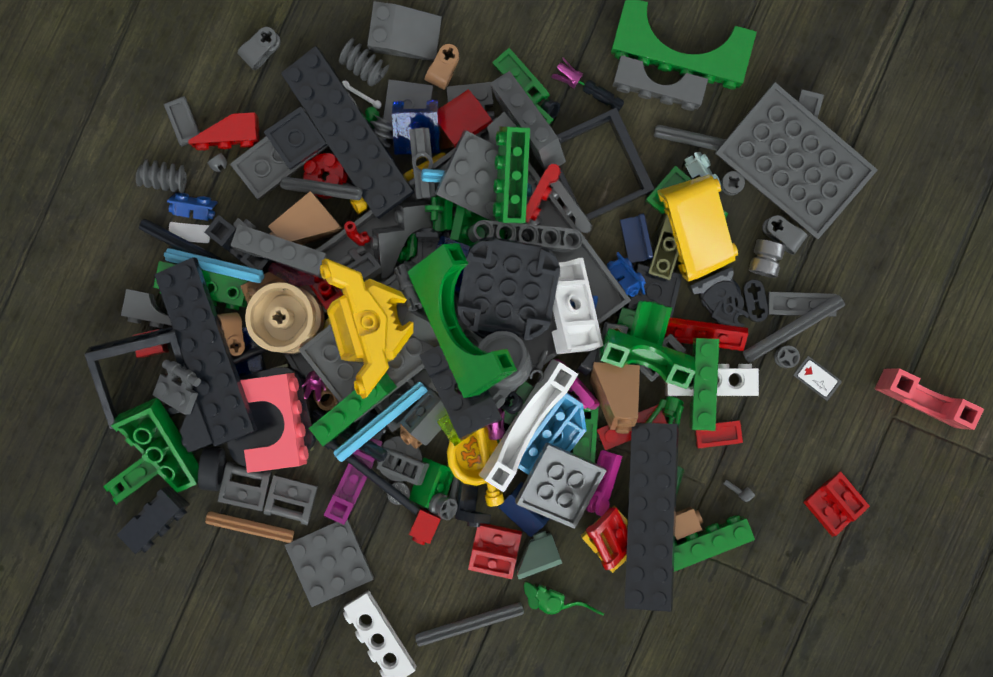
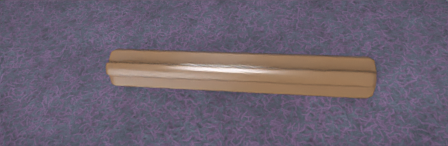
[205,512,294,543]

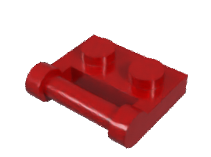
[586,508,628,570]

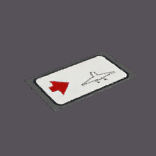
[794,356,842,401]

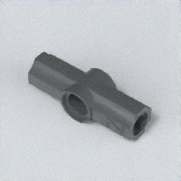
[409,128,436,199]

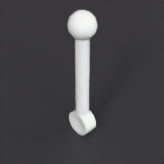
[342,81,382,109]

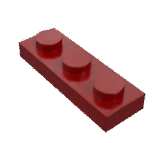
[597,404,667,451]

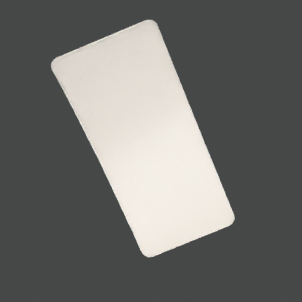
[169,222,210,243]

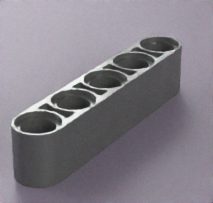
[468,220,583,252]

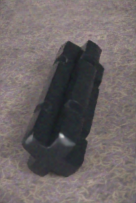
[583,80,624,112]

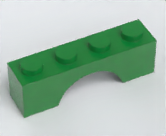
[600,328,696,389]
[689,338,719,431]
[309,372,397,446]

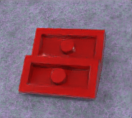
[431,89,493,148]
[803,472,870,537]
[468,523,522,579]

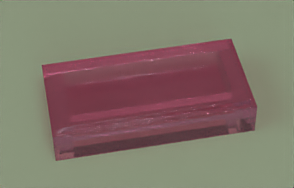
[268,262,315,287]

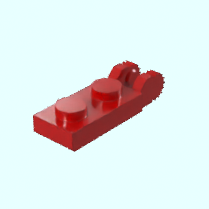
[526,163,561,224]

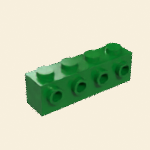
[493,126,530,223]
[153,261,249,310]
[674,515,755,572]

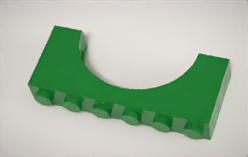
[611,0,757,89]
[408,243,517,398]

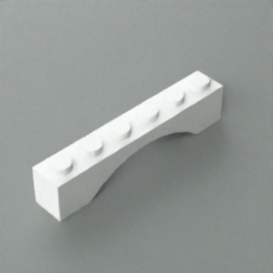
[479,359,578,492]

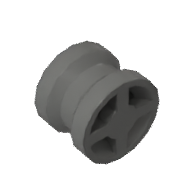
[720,171,745,196]
[774,345,800,368]
[429,493,458,520]

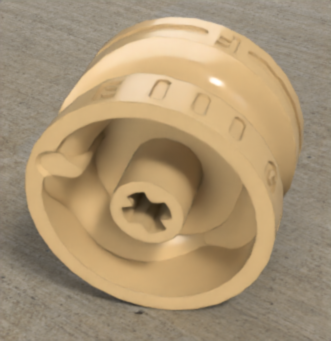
[245,282,325,354]

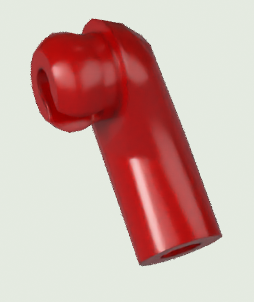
[344,221,370,246]

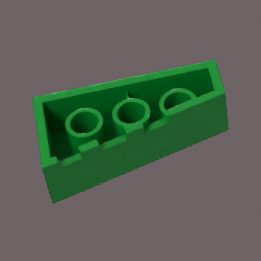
[111,398,199,493]

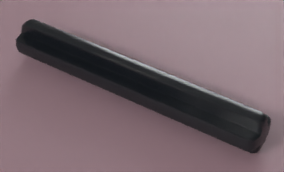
[139,219,222,260]
[312,408,388,462]

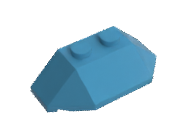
[518,393,586,475]

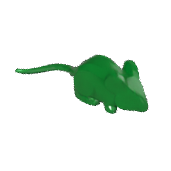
[524,581,604,615]

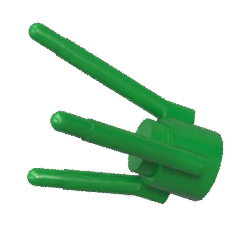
[646,396,684,425]

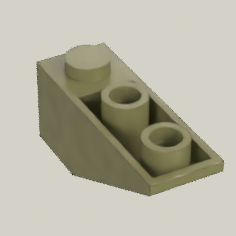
[648,214,678,280]

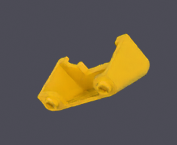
[657,174,738,281]

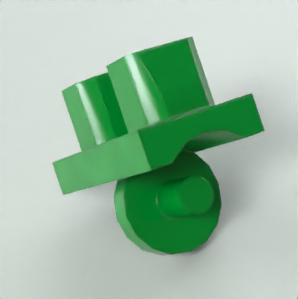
[425,195,457,232]

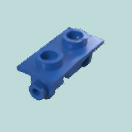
[167,193,218,221]
[607,252,646,297]

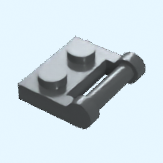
[218,462,272,511]
[264,475,318,526]

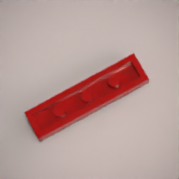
[664,317,748,351]

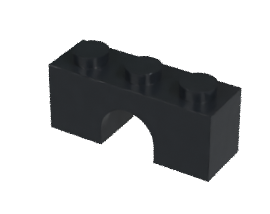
[204,215,274,274]

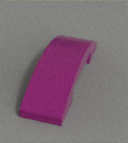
[324,438,383,525]

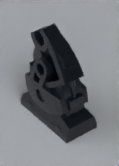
[687,267,749,327]

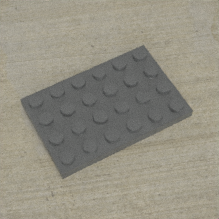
[715,82,878,239]
[298,265,435,422]

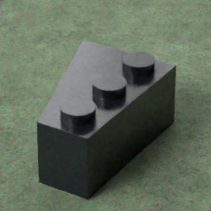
[117,486,190,554]

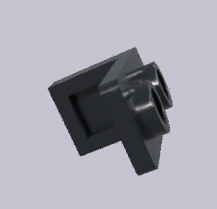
[416,228,441,264]
[455,481,491,527]

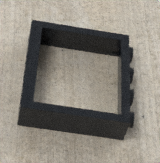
[557,108,654,222]
[85,327,197,429]

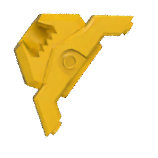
[320,258,414,399]

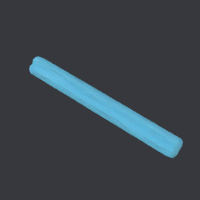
[164,248,265,283]
[334,381,428,462]

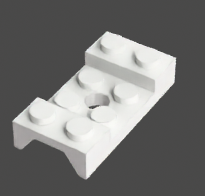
[552,258,604,354]

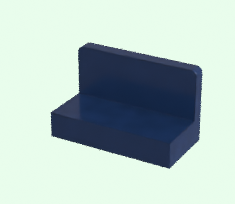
[620,213,653,264]
[499,482,550,537]

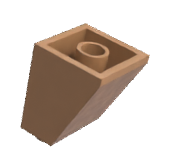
[268,191,343,245]
[590,362,640,434]

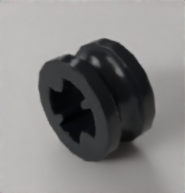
[501,391,523,414]

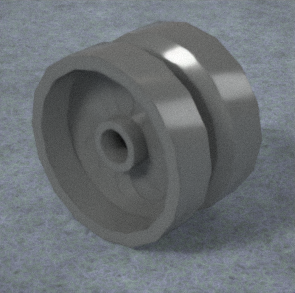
[478,331,532,390]

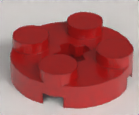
[304,153,348,199]

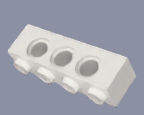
[665,364,759,396]
[343,590,417,677]

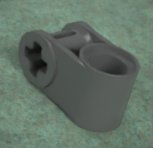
[237,27,281,70]
[762,216,808,255]

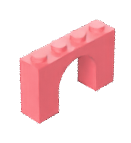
[875,368,984,430]
[240,373,309,473]

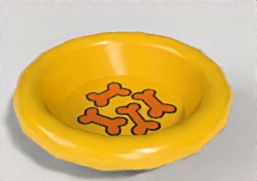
[447,427,501,486]

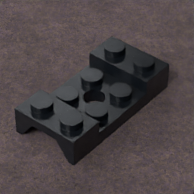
[419,345,503,441]

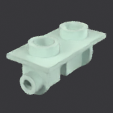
[685,152,721,186]

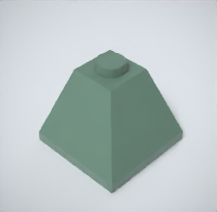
[517,531,562,579]

